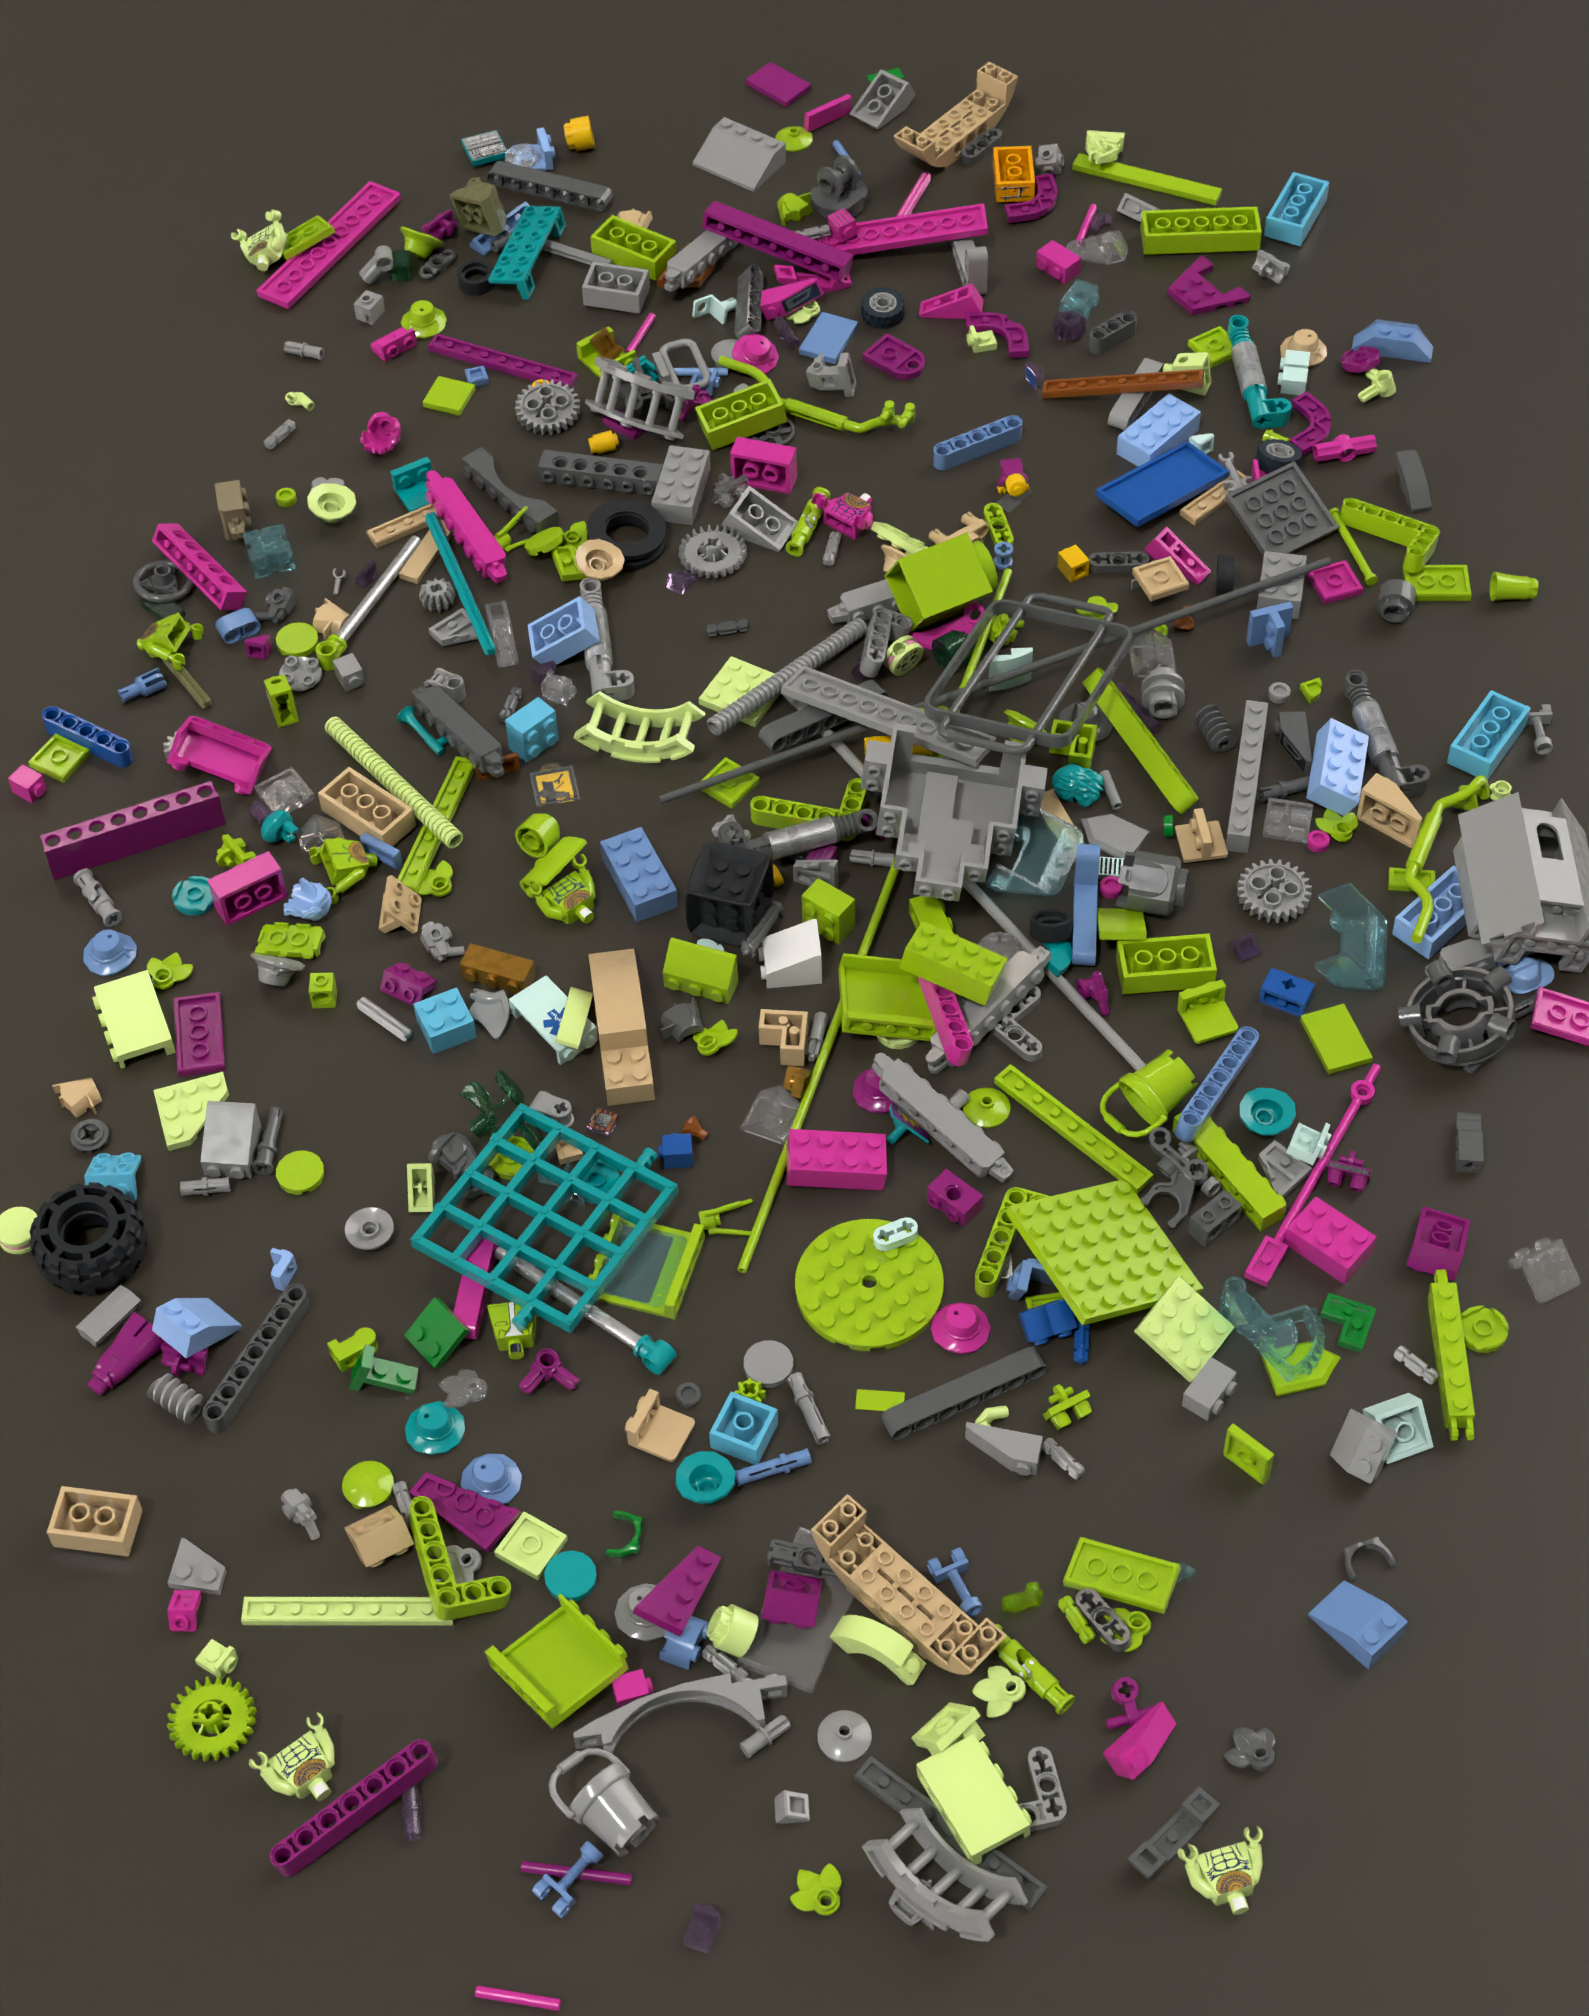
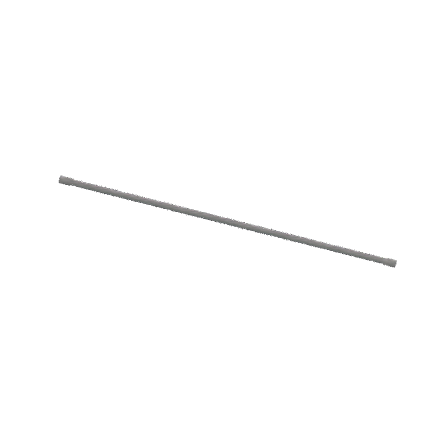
[783,695,1146,1071]

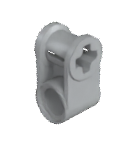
[423,668,466,703]
[529,1091,575,1128]

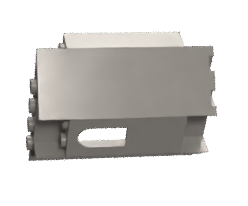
[1453,792,1589,973]

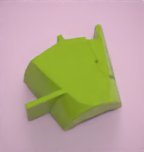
[777,193,813,226]

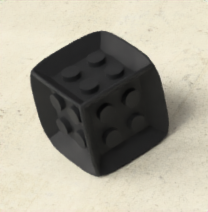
[685,842,774,947]

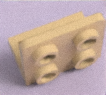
[625,1389,695,1462]

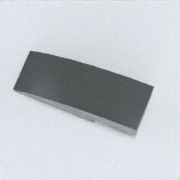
[1394,449,1432,513]

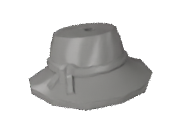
[250,953,305,986]
[614,1583,666,1642]

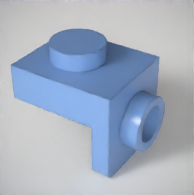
[690,368,721,396]

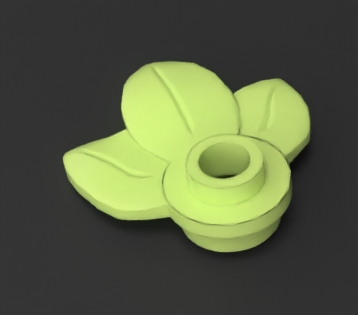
[784,300,820,324]
[972,1666,1026,1718]

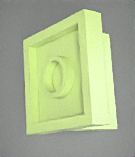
[911,1702,985,1756]

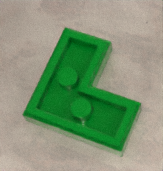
[1320,1293,1377,1353]

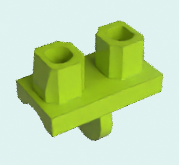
[216,834,256,868]
[1042,1384,1092,1430]

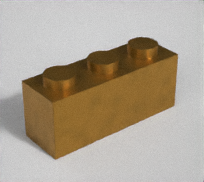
[459,943,536,994]

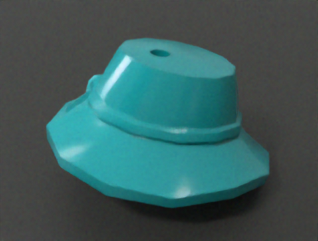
[1239,1088,1296,1136]
[405,1401,465,1455]
[676,1451,735,1505]

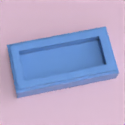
[360,832,403,870]

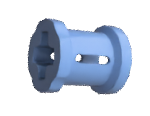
[994,542,1013,570]

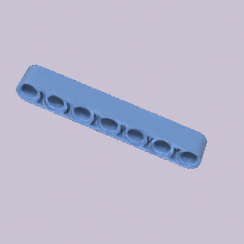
[1174,1026,1259,1142]

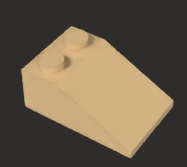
[1357,773,1422,848]

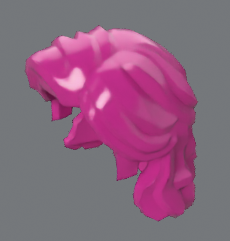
[360,412,401,455]

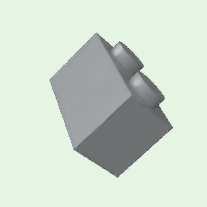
[1182,1357,1237,1421]

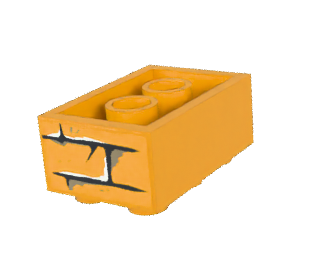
[993,146,1035,203]

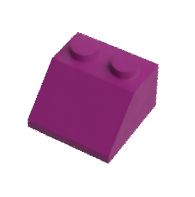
[761,1570,822,1629]

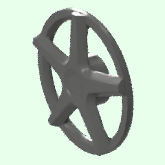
[751,418,795,445]

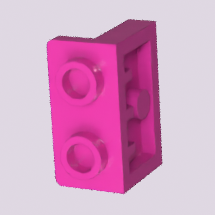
[370,327,417,362]

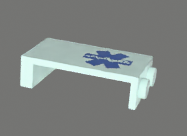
[509,975,598,1065]

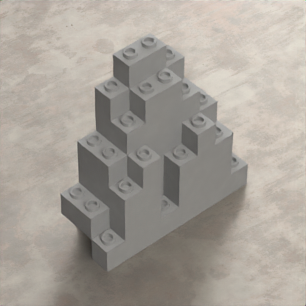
[861,722,1047,901]

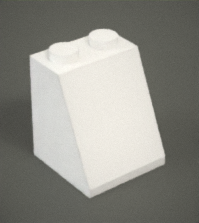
[758,919,822,989]

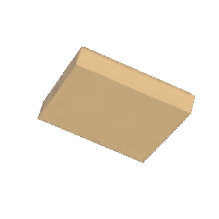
[1132,556,1189,601]

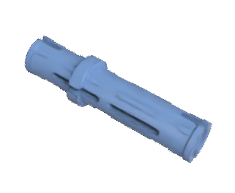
[735,1448,812,1487]

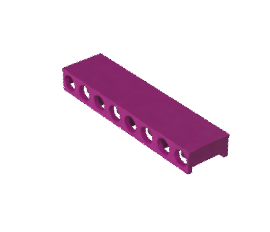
[40,781,226,880]

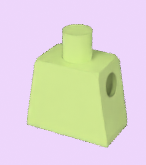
[1163,352,1211,396]

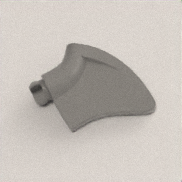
[469,988,511,1041]

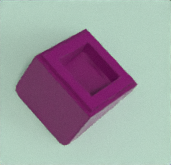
[244,635,272,660]

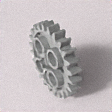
[515,380,580,435]
[1237,859,1312,923]

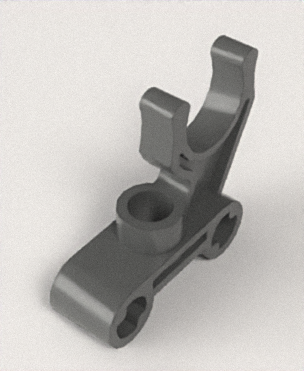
[607,357,675,418]
[1141,1127,1208,1230]

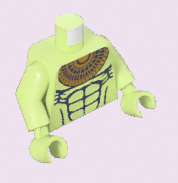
[231,209,287,271]
[249,1712,334,1801]
[1177,1826,1263,1915]

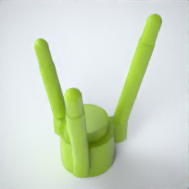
[494,506,530,553]
[699,1199,753,1236]

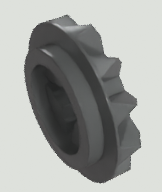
[70,1119,110,1153]

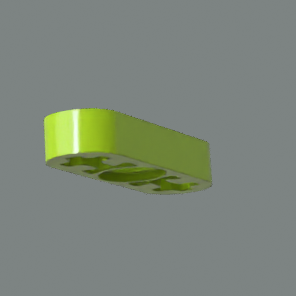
[983,503,1014,552]

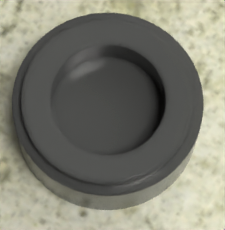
[676,1382,701,1408]

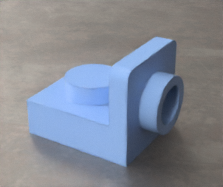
[270,1248,298,1291]

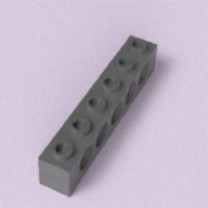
[538,450,663,496]

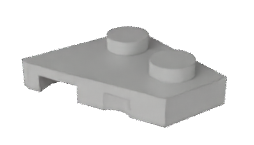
[429,608,478,646]
[1258,1140,1312,1198]

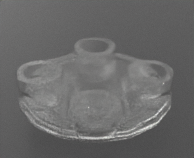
[505,143,542,168]

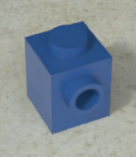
[658,1133,693,1169]

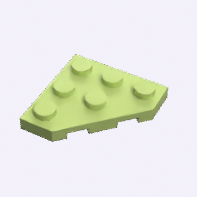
[153,1072,229,1151]

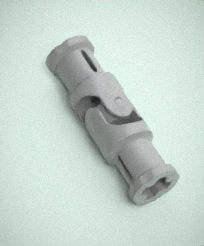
[73,868,122,927]

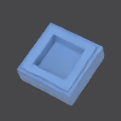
[465,366,489,387]

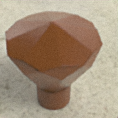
[1174,606,1194,630]
[681,1115,708,1140]

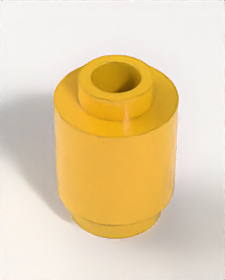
[588,430,619,455]

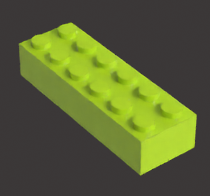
[1140,207,1262,255]

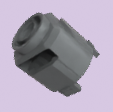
[1116,850,1189,916]

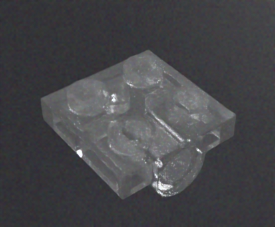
[254,767,315,813]
[1262,798,1313,844]

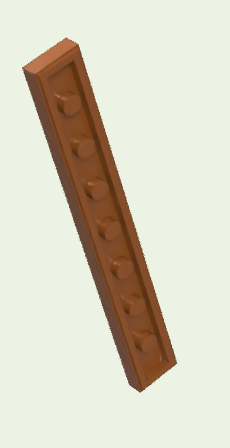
[1042,369,1204,399]

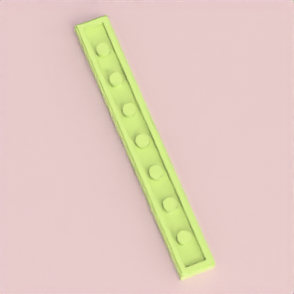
[241,1597,454,1625]

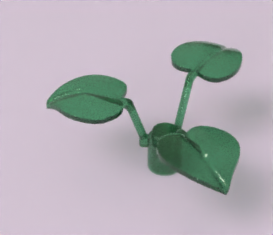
[460,1070,545,1151]

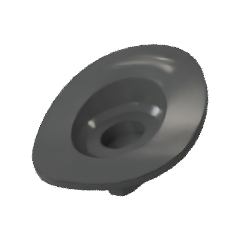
[1059,701,1113,742]

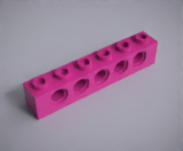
[152,523,247,610]

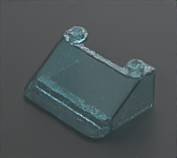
[985,809,1084,896]

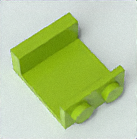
[576,326,636,378]

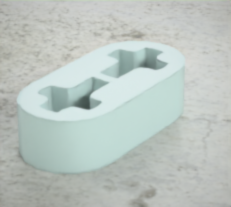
[873,1217,918,1251]

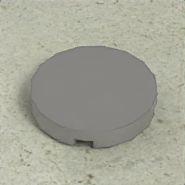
[744,1340,793,1388]

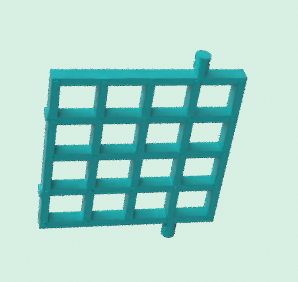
[410,1103,678,1334]

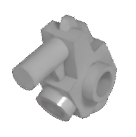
[420,921,465,962]
[281,1488,320,1540]

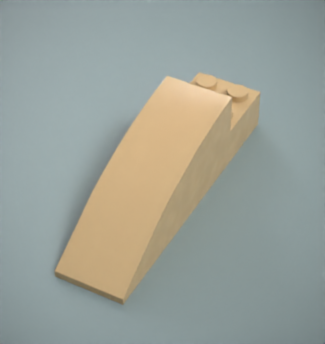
[588,949,655,1106]

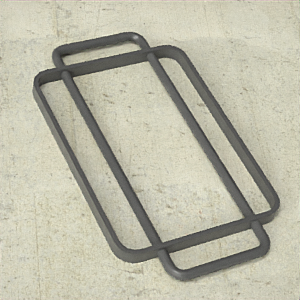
[924,592,1133,755]

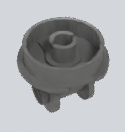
[811,155,868,218]

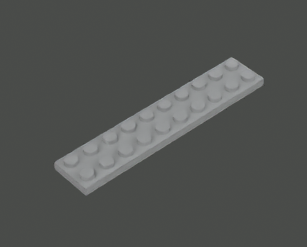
[781,666,996,767]

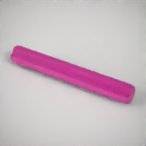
[896,172,931,217]

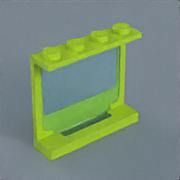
[588,1214,705,1320]

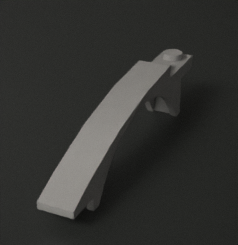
[573,1673,788,1754]

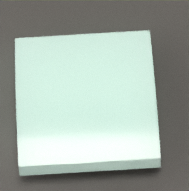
[989,648,1033,691]

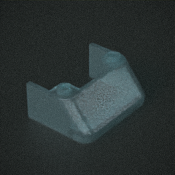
[1314,882,1388,991]

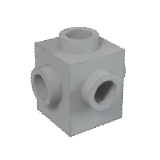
[1035,144,1064,175]

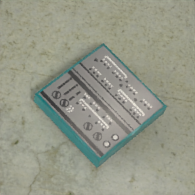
[461,130,509,167]

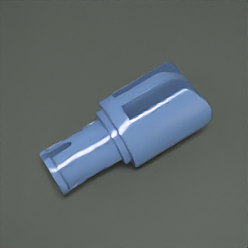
[118,668,169,703]

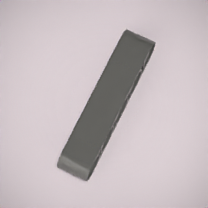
[735,264,763,340]

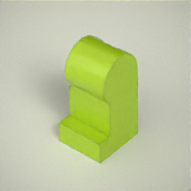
[327,1327,378,1373]

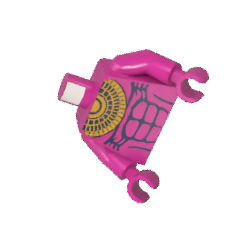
[811,493,873,540]

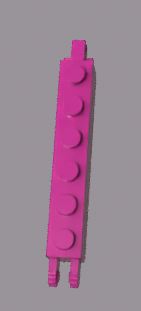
[426,470,507,583]

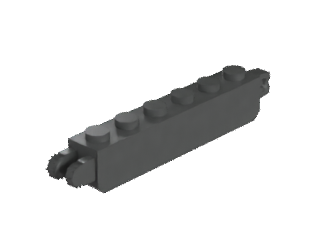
[412,686,505,777]

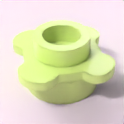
[1489,780,1512,801]

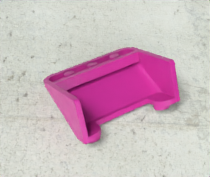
[166,716,272,795]

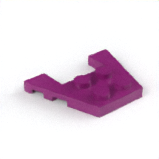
[1168,255,1251,315]

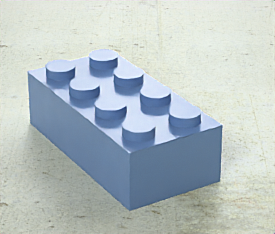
[600,827,678,922]

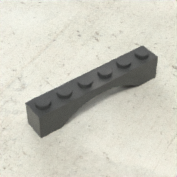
[462,447,559,534]

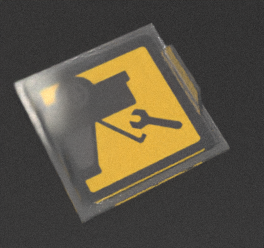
[529,762,580,807]

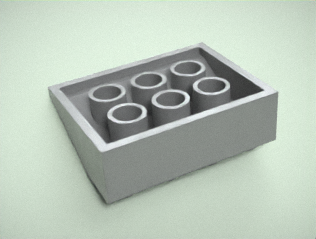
[693,117,786,192]

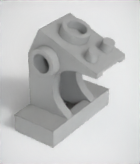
[806,353,857,397]

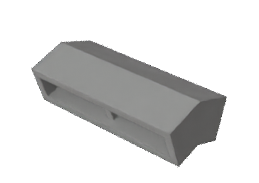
[76,1285,141,1347]

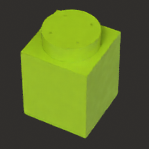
[884,533,998,633]

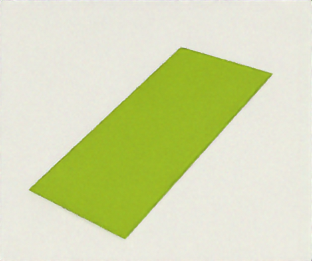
[855,1389,905,1411]

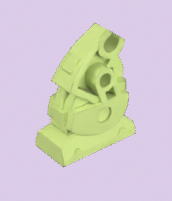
[1085,130,1124,164]

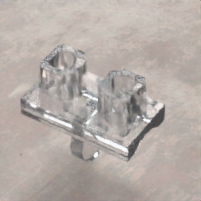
[711,473,748,509]

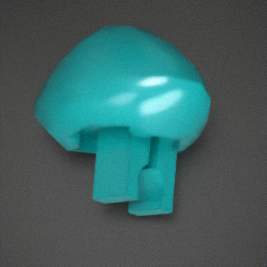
[261,810,299,843]

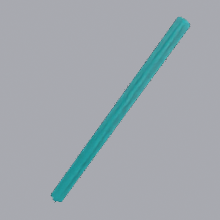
[425,512,496,656]

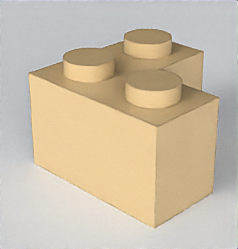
[759,1009,808,1066]

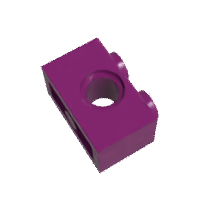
[927,1169,983,1227]

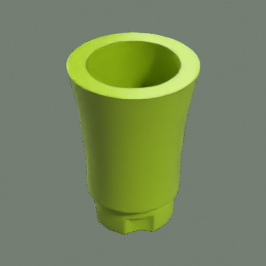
[1489,571,1538,601]

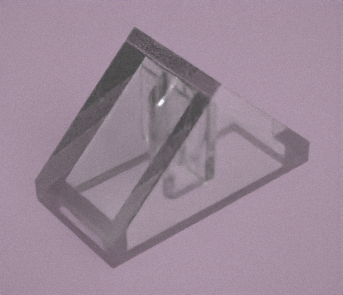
[296,814,345,853]

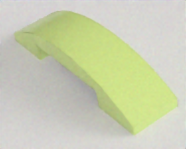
[555,987,593,1049]

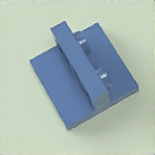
[1246,602,1294,658]

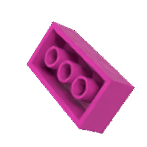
[786,1129,887,1190]

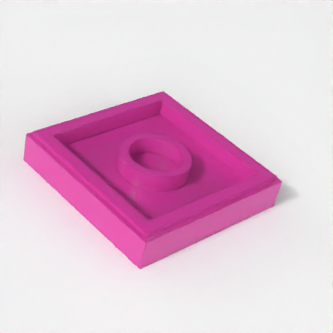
[1306,560,1363,604]

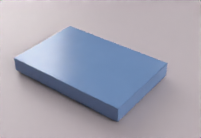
[799,312,858,364]

